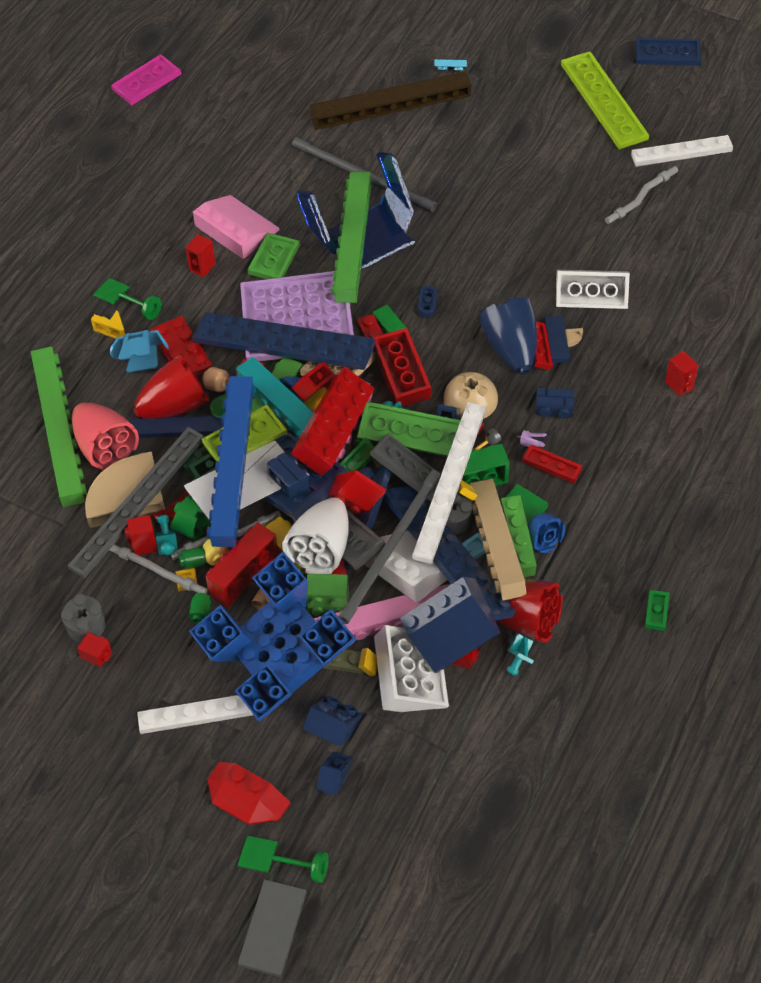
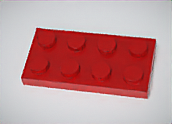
[150,316,213,376]

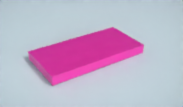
[111,54,181,105]

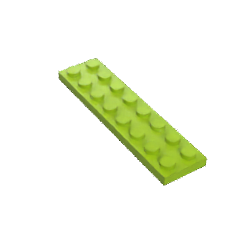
[561,51,649,149]

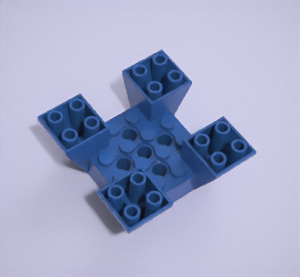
[189,551,357,722]

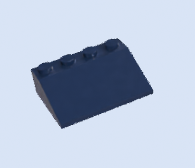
[400,577,500,673]

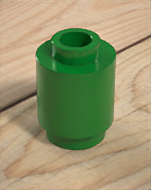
[178,547,208,570]
[189,593,211,624]

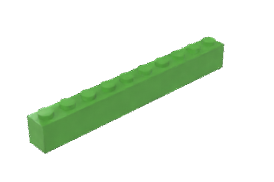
[332,172,371,303]
[31,347,87,508]

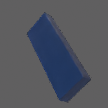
[544,316,570,363]

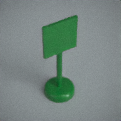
[93,278,162,320]
[237,836,328,883]

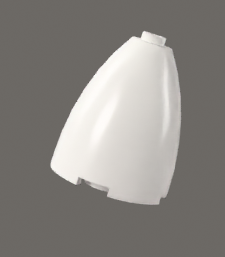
[282,498,349,574]

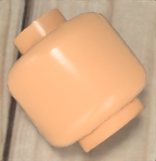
[202,367,230,393]

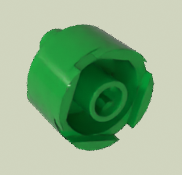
[170,495,210,541]

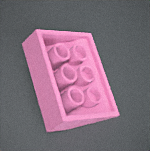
[193,195,279,259]

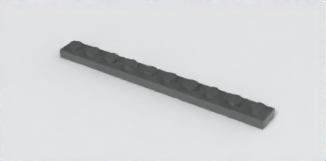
[68,427,204,579]

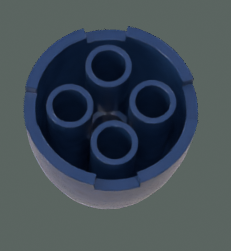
[479,297,537,374]

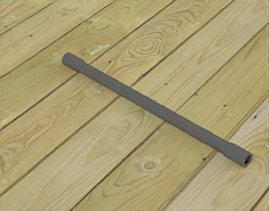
[292,137,437,212]
[338,470,441,624]

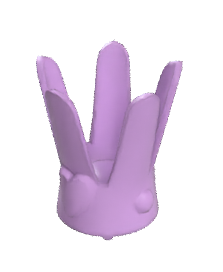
[517,430,547,447]

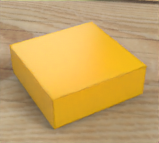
[458,480,478,501]
[175,568,197,591]
[358,648,378,676]

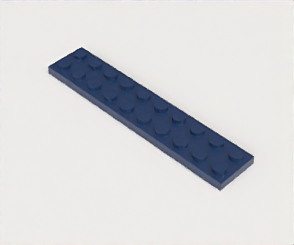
[192,312,376,370]
[383,486,516,621]

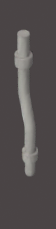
[605,166,678,224]
[171,510,282,561]
[110,544,208,594]

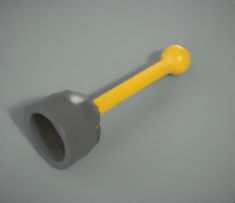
[473,428,501,450]

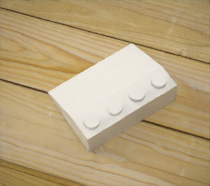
[365,531,447,603]
[374,625,449,712]

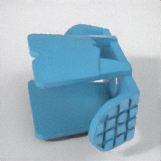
[110,330,170,373]

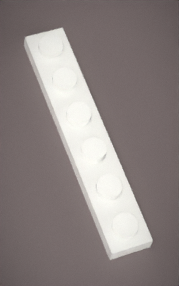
[631,135,733,167]
[137,695,253,734]

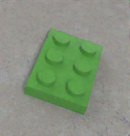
[248,232,300,279]

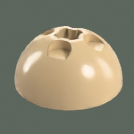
[443,372,498,420]

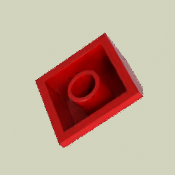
[328,470,387,514]

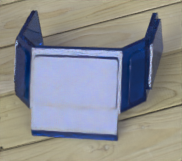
[297,152,415,269]

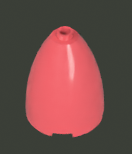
[72,403,139,471]

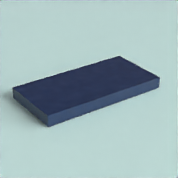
[635,38,701,66]

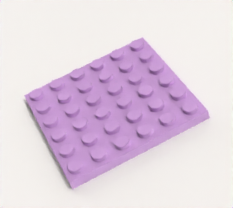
[240,271,354,361]

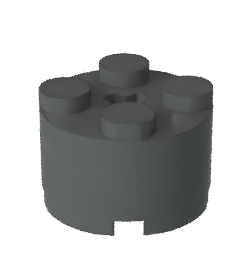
[446,491,472,535]
[61,594,105,642]

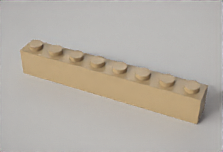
[470,479,526,600]

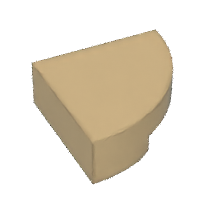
[565,328,583,347]

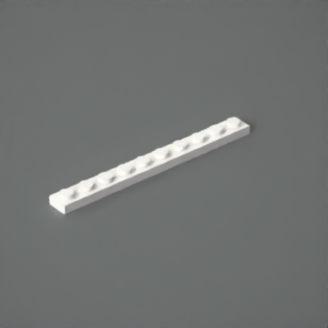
[413,402,486,564]

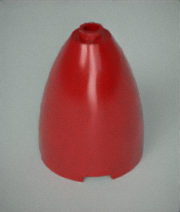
[133,354,210,419]
[496,579,563,643]

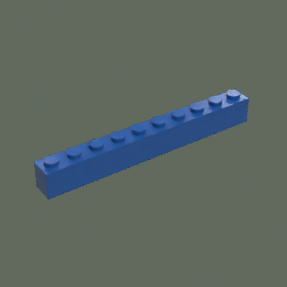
[207,376,254,547]

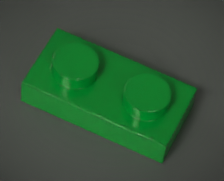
[339,437,375,472]
[645,590,670,631]

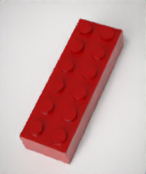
[291,366,375,476]

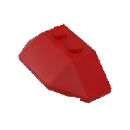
[208,762,290,825]

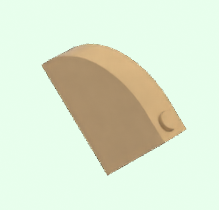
[85,452,165,528]

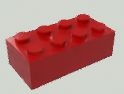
[372,328,431,407]
[206,522,279,609]

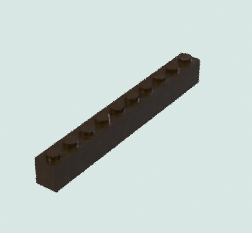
[309,71,471,130]

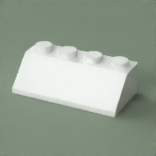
[556,270,630,309]

